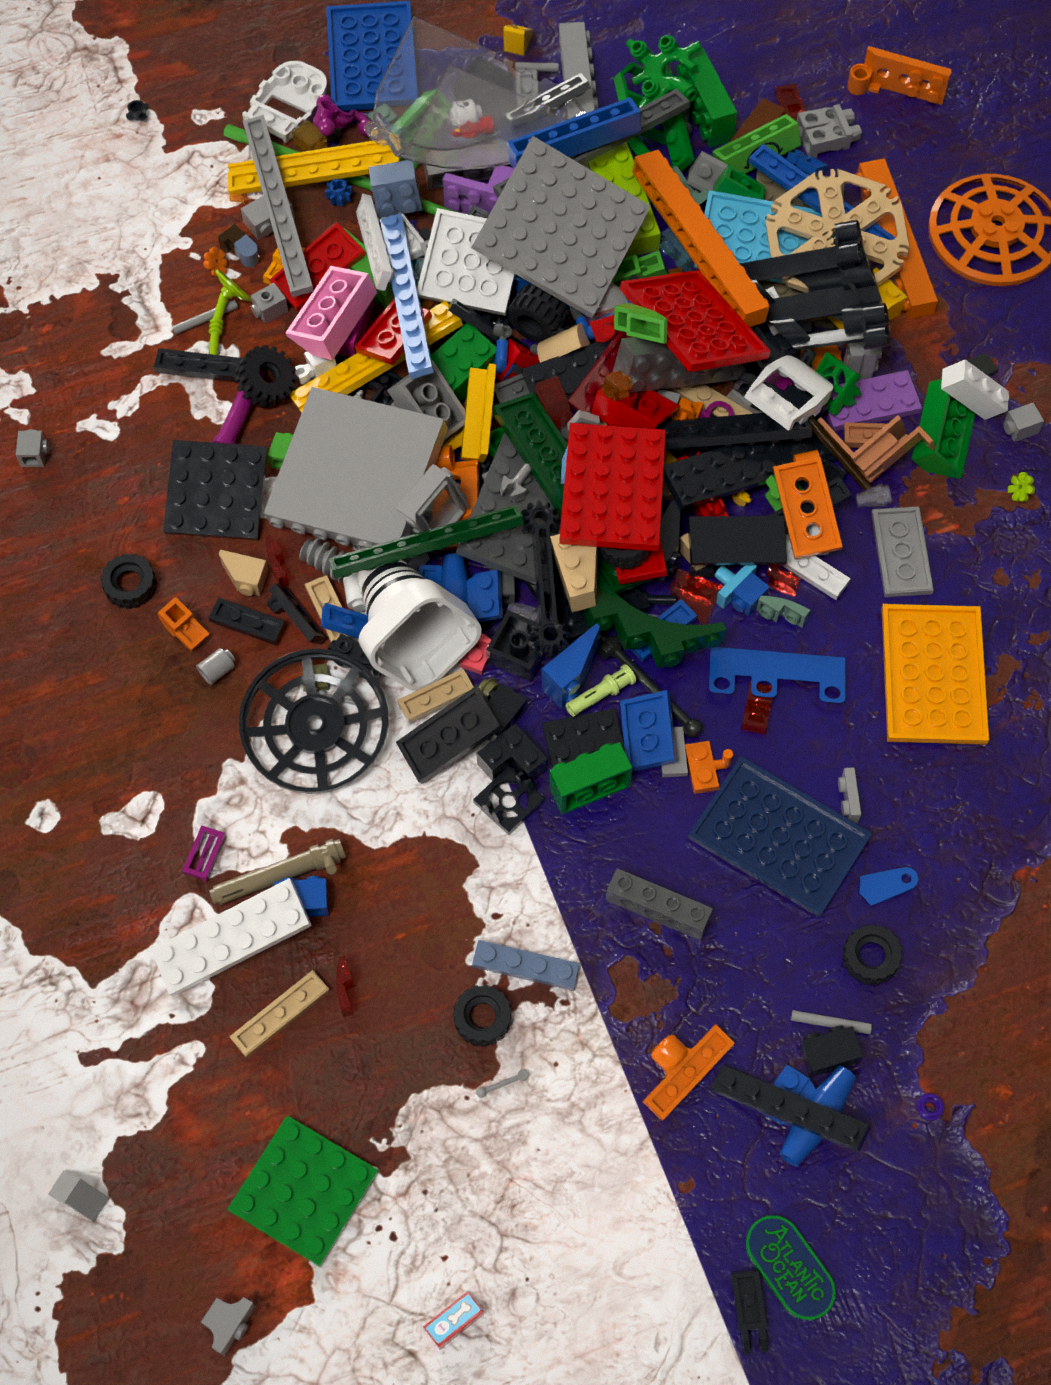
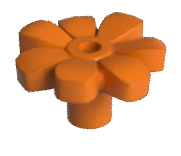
[203,247,228,276]

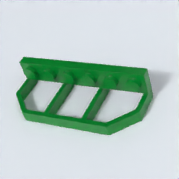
[613,62,694,172]

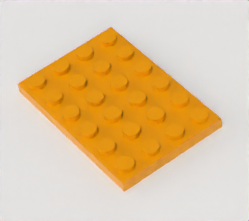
[882,604,989,744]

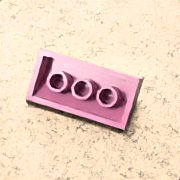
[286,266,377,360]

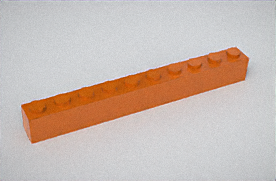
[632,150,770,327]

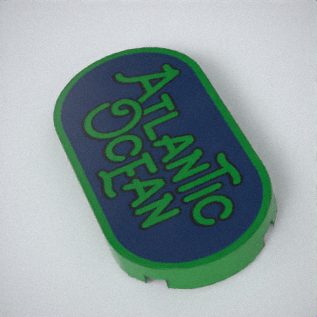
[746,1216,836,1320]

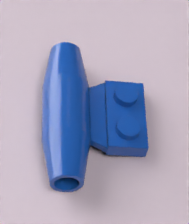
[440,553,503,622]
[760,1065,856,1167]

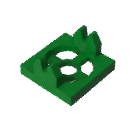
[803,352,862,415]

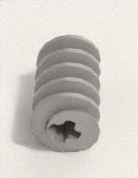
[299,537,346,583]

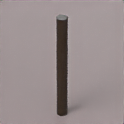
[808,416,873,493]

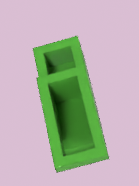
[611,250,668,288]
[614,303,667,344]

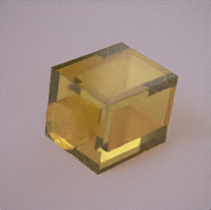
[292,120,328,152]

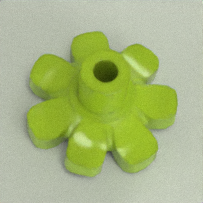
[1007,472,1035,502]

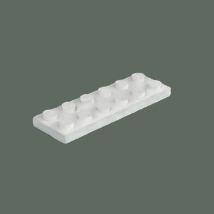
[151,878,312,997]

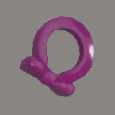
[700,401,734,418]

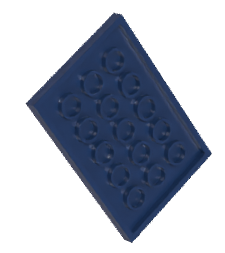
[688,756,872,918]

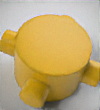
[732,491,751,506]

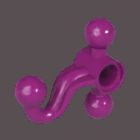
[313,94,375,137]

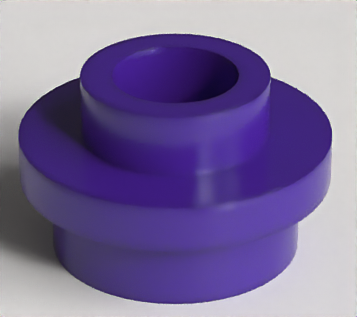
[917,1093,944,1121]

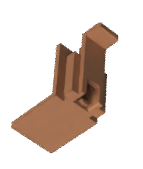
[817,415,936,483]

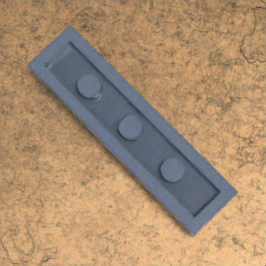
[472,940,580,991]

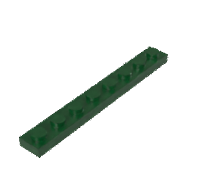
[329,505,524,578]

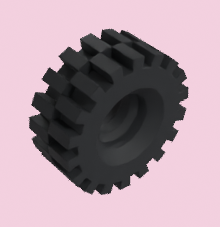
[235,345,297,408]

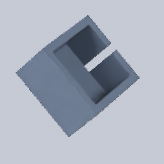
[369,159,422,218]

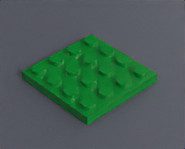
[227,1116,379,1268]

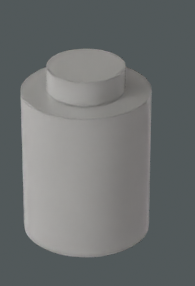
[196,648,235,685]

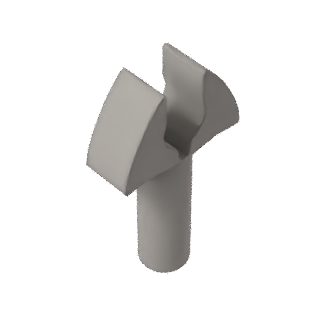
[500,464,531,501]

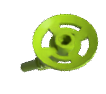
[209,269,252,355]

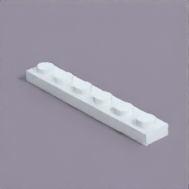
[356,194,394,291]

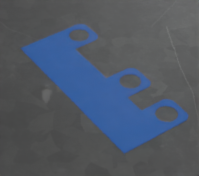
[709,647,845,703]

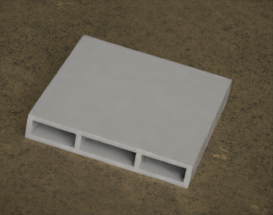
[263,387,448,549]

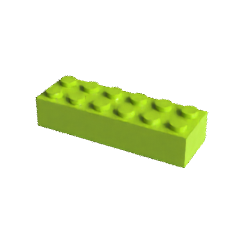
[583,142,661,258]

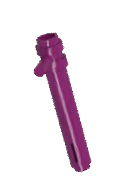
[212,368,268,444]

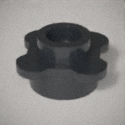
[126,100,149,121]

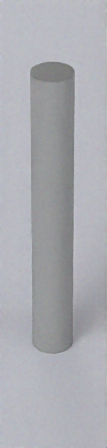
[172,300,238,335]
[791,1010,872,1034]

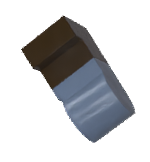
[218,224,260,267]

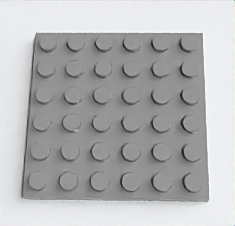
[471,136,651,318]

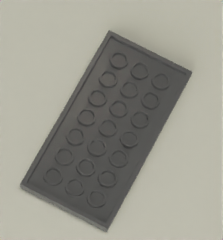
[456,420,569,584]

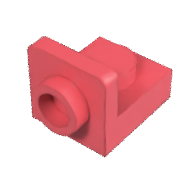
[459,633,491,675]

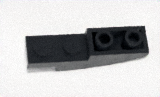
[732,371,829,419]

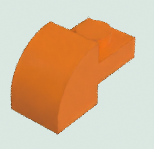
[158,597,209,652]

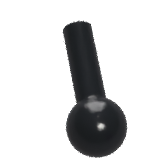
[640,590,677,605]

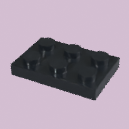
[542,708,625,768]

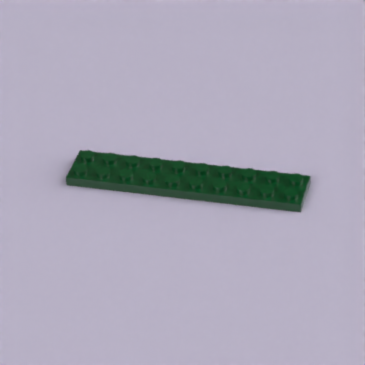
[492,392,653,594]

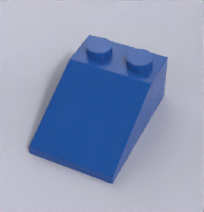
[542,623,600,709]

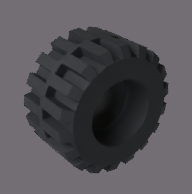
[507,284,570,343]

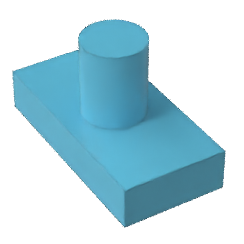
[714,565,757,609]

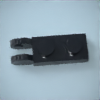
[730,1270,768,1355]

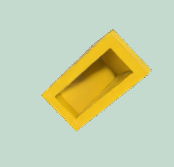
[504,25,534,56]

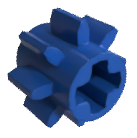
[325,179,353,206]

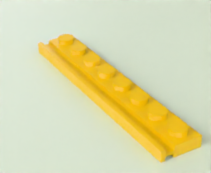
[228,137,401,196]
[289,302,463,413]

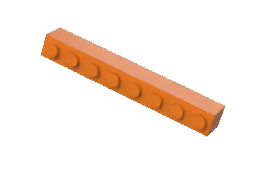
[855,158,938,319]

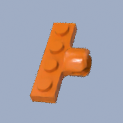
[642,1024,735,1121]

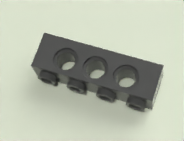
[606,868,713,941]

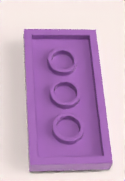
[825,370,922,431]

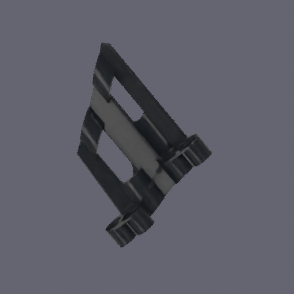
[739,220,892,350]

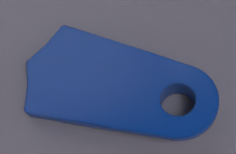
[859,867,918,906]

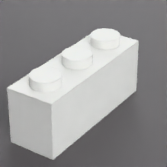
[941,359,1009,420]

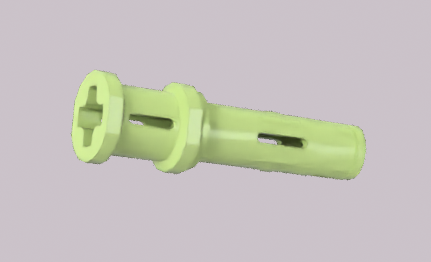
[566,664,636,717]

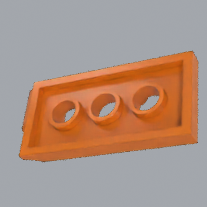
[847,46,952,105]
[431,445,480,553]
[773,450,843,560]

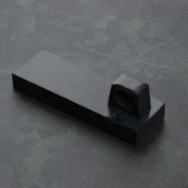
[267,583,327,645]

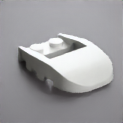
[242,61,327,143]
[744,356,833,431]

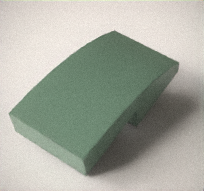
[756,596,810,628]

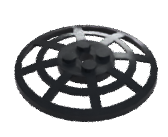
[239,649,389,794]

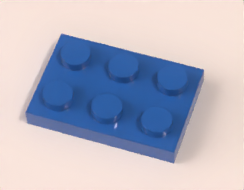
[620,690,677,772]

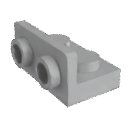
[687,152,740,192]

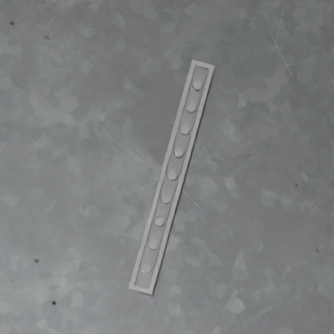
[243,115,314,297]

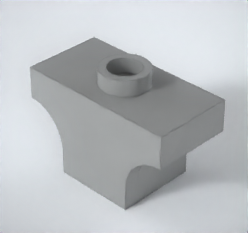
[201,1297,256,1357]

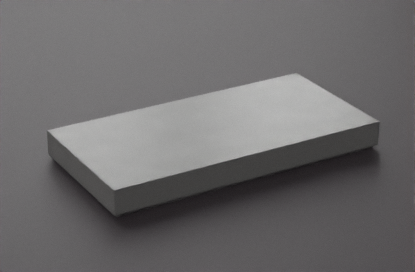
[871,506,934,597]

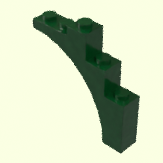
[582,568,726,669]

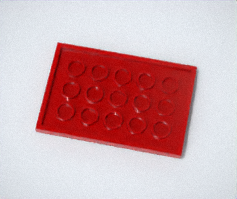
[619,270,771,372]
[559,423,666,551]

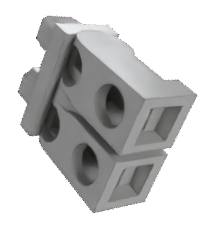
[796,104,862,158]

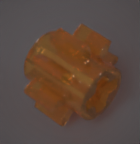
[603,370,632,401]

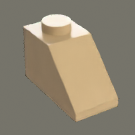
[219,550,269,596]

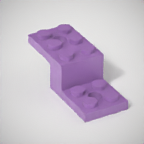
[443,164,514,214]

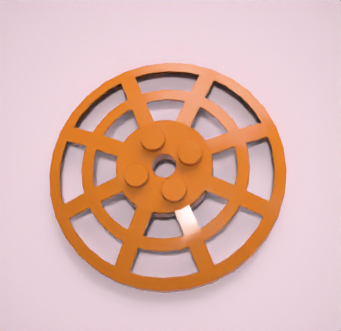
[928,174,1051,286]

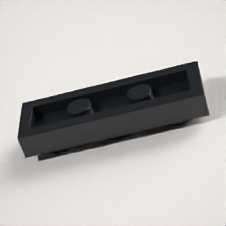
[208,598,286,646]

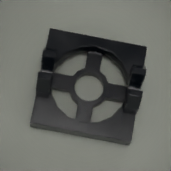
[473,766,544,835]

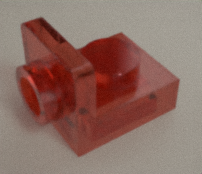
[766,565,801,597]

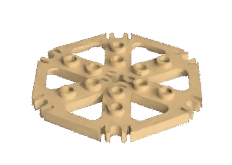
[765,169,909,293]

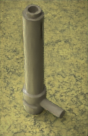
[209,839,346,905]

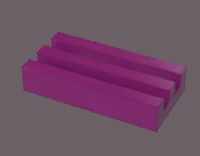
[182,825,226,882]

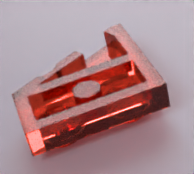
[669,569,723,625]

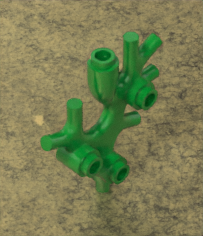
[626,35,702,117]

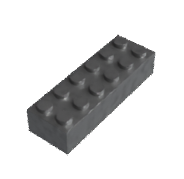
[611,337,749,394]

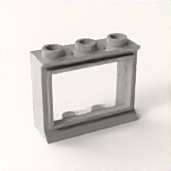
[396,464,470,553]

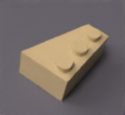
[550,534,598,612]

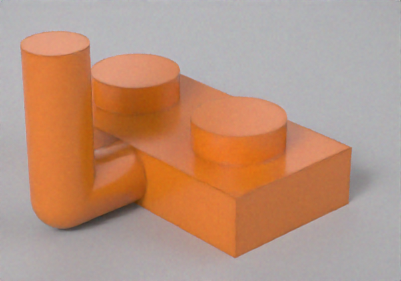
[685,741,733,794]

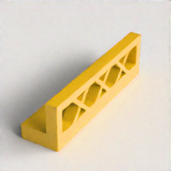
[461,363,496,463]

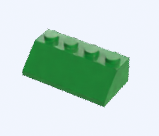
[912,379,976,479]

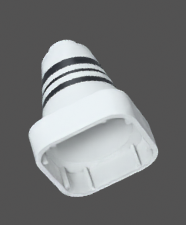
[358,559,481,690]

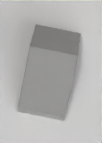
[48,1170,109,1222]

